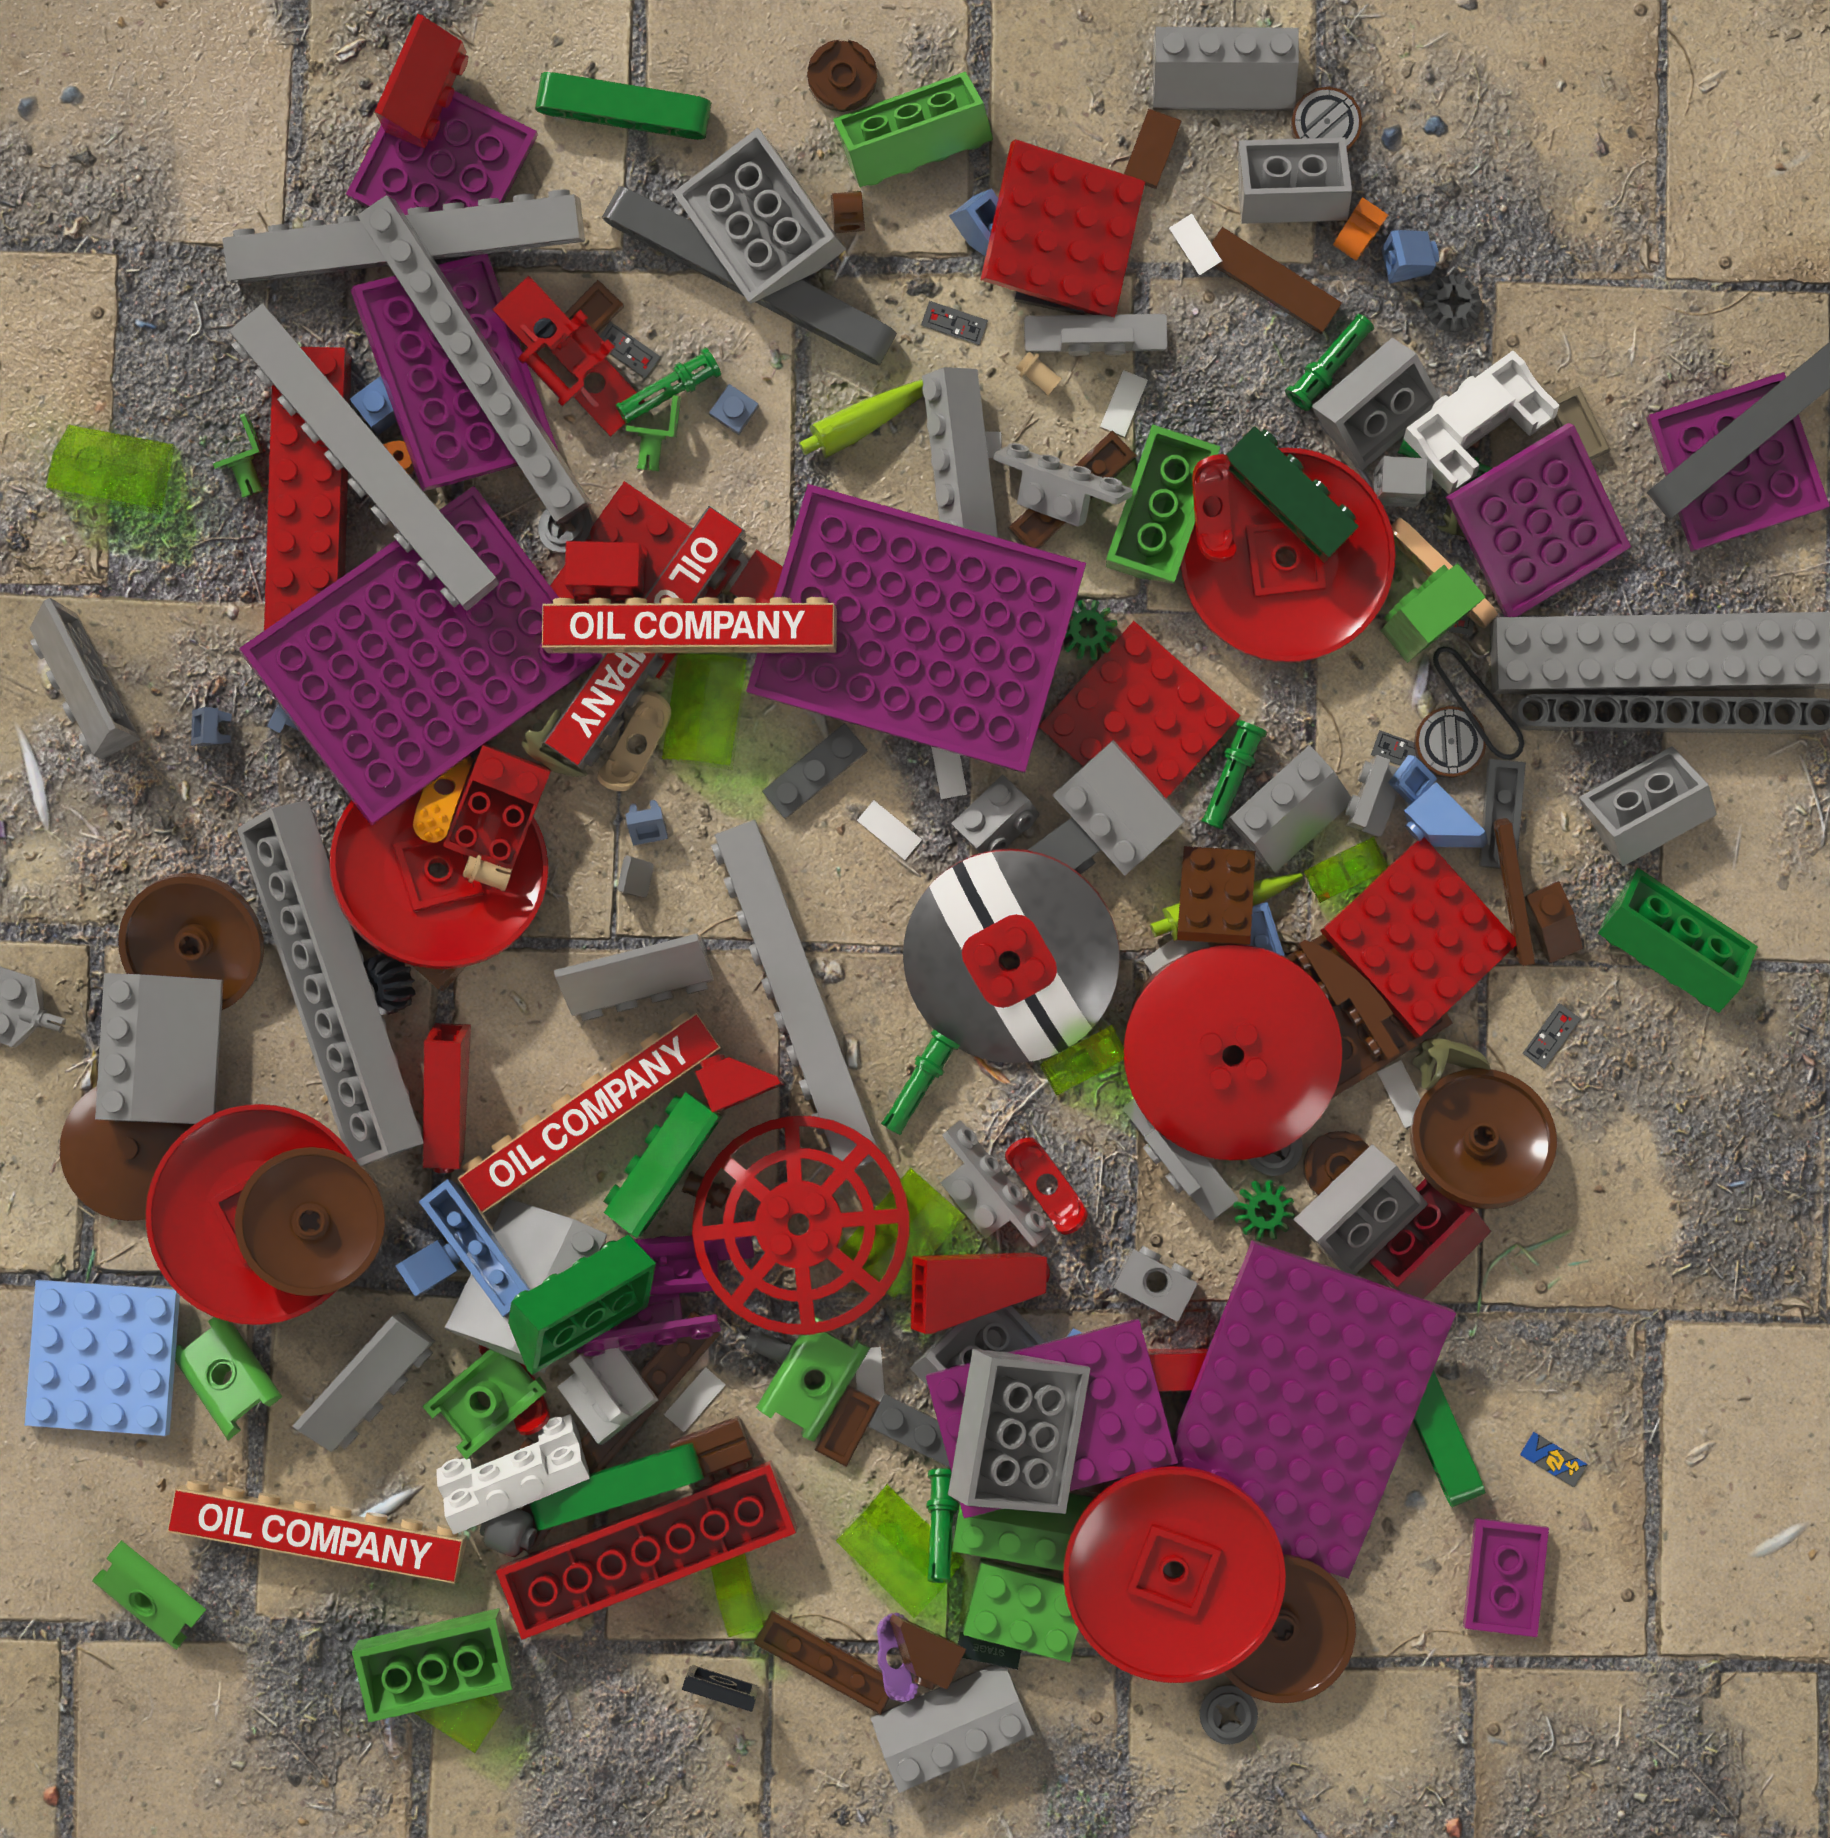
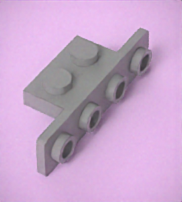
[1024,314,1167,356]
[993,443,1133,527]
[1123,1098,1238,1220]
[940,1121,1050,1247]

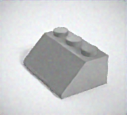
[1238,137,1352,224]
[1311,338,1440,471]
[1053,740,1185,875]
[1226,745,1351,873]
[1579,746,1717,866]
[1294,1144,1428,1275]

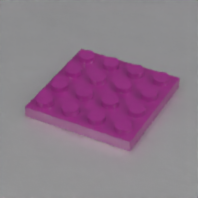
[346,91,538,257]
[1646,372,1830,552]
[1446,423,1631,617]

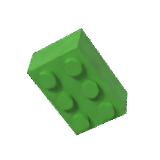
[963,1558,1078,1663]

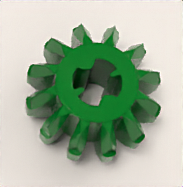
[1064,600,1118,661]
[1233,1180,1295,1241]

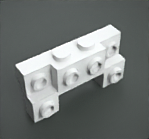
[1404,351,1560,495]
[436,1414,590,1535]

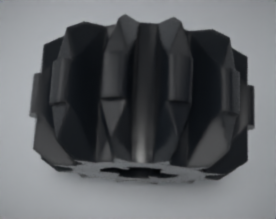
[363,953,416,1015]

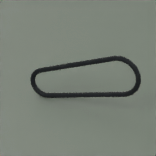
[1433,646,1524,760]

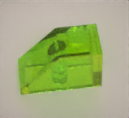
[1304,837,1388,903]
[1039,1025,1124,1096]
[711,1553,765,1638]
[414,1695,503,1753]

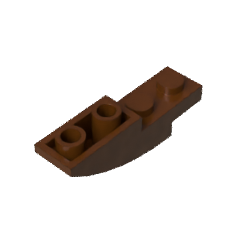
[1294,940,1400,1061]

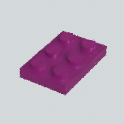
[1463,1518,1549,1637]

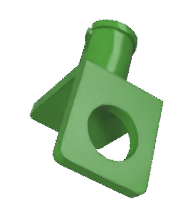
[626,395,681,471]
[213,413,264,498]

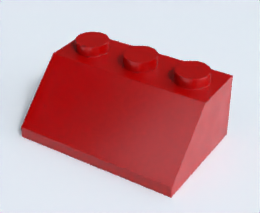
[375,13,469,149]
[695,1054,785,1113]

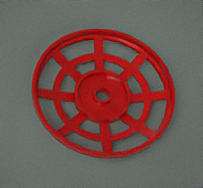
[692,1116,910,1335]

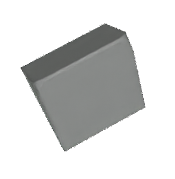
[617,856,654,898]

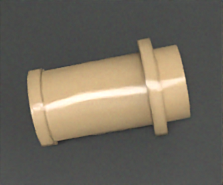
[1016,351,1062,396]
[463,855,512,891]

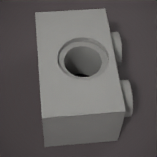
[1373,456,1433,507]
[1112,1245,1198,1322]

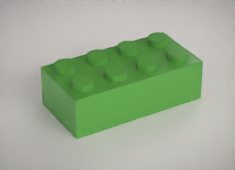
[1380,563,1486,663]

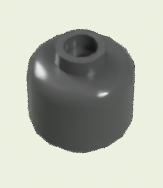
[480,1508,537,1557]

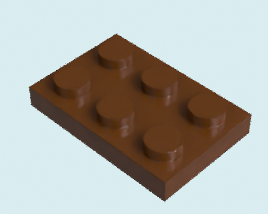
[1177,846,1256,945]

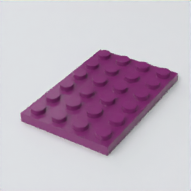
[351,254,559,492]
[926,1318,1178,1519]

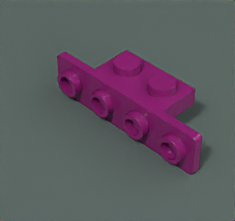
[607,1235,754,1295]
[576,1293,721,1357]

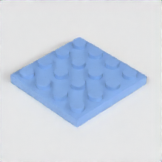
[24,1280,180,1436]

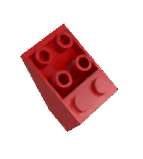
[443,744,551,869]

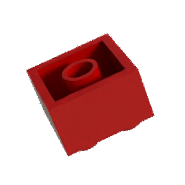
[565,541,645,603]

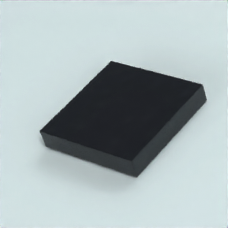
[682,1665,759,1712]

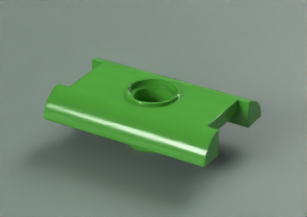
[756,1316,871,1442]
[175,1317,282,1441]
[422,1349,547,1459]
[92,1540,206,1650]

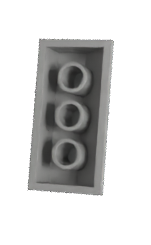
[1153,27,1299,111]
[293,1312,435,1452]
[871,1665,1034,1793]

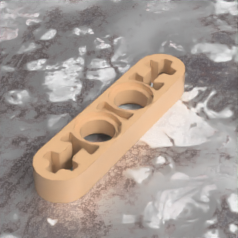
[1391,518,1498,628]

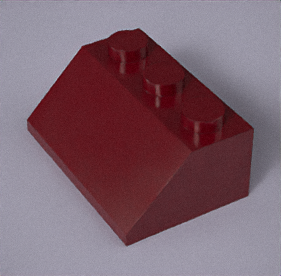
[1368,1179,1492,1299]

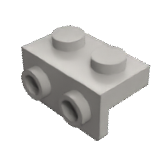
[1345,755,1398,837]
[951,774,1040,853]

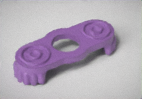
[877,1613,918,1702]

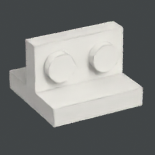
[558,1348,658,1445]

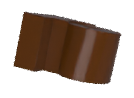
[831,191,865,234]

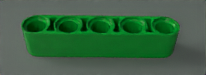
[535,72,712,140]
[1413,1370,1486,1508]
[529,1443,704,1531]

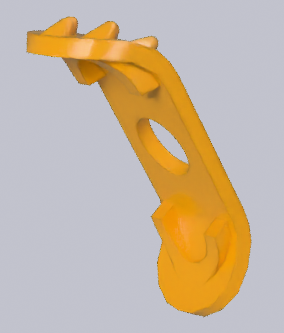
[413,756,475,843]

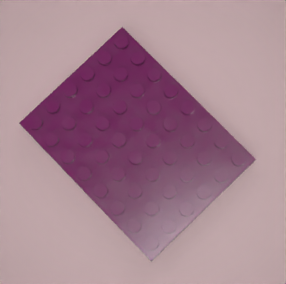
[746,484,1086,773]
[239,486,603,826]
[1165,1240,1456,1579]

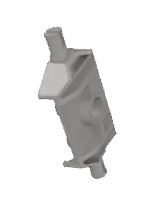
[0,967,66,1048]

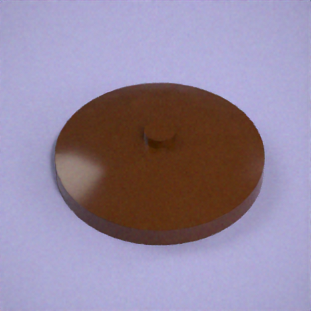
[118,873,264,1010]
[1410,1068,1557,1209]
[60,1086,194,1221]
[235,1147,385,1296]
[1223,1555,1356,1703]

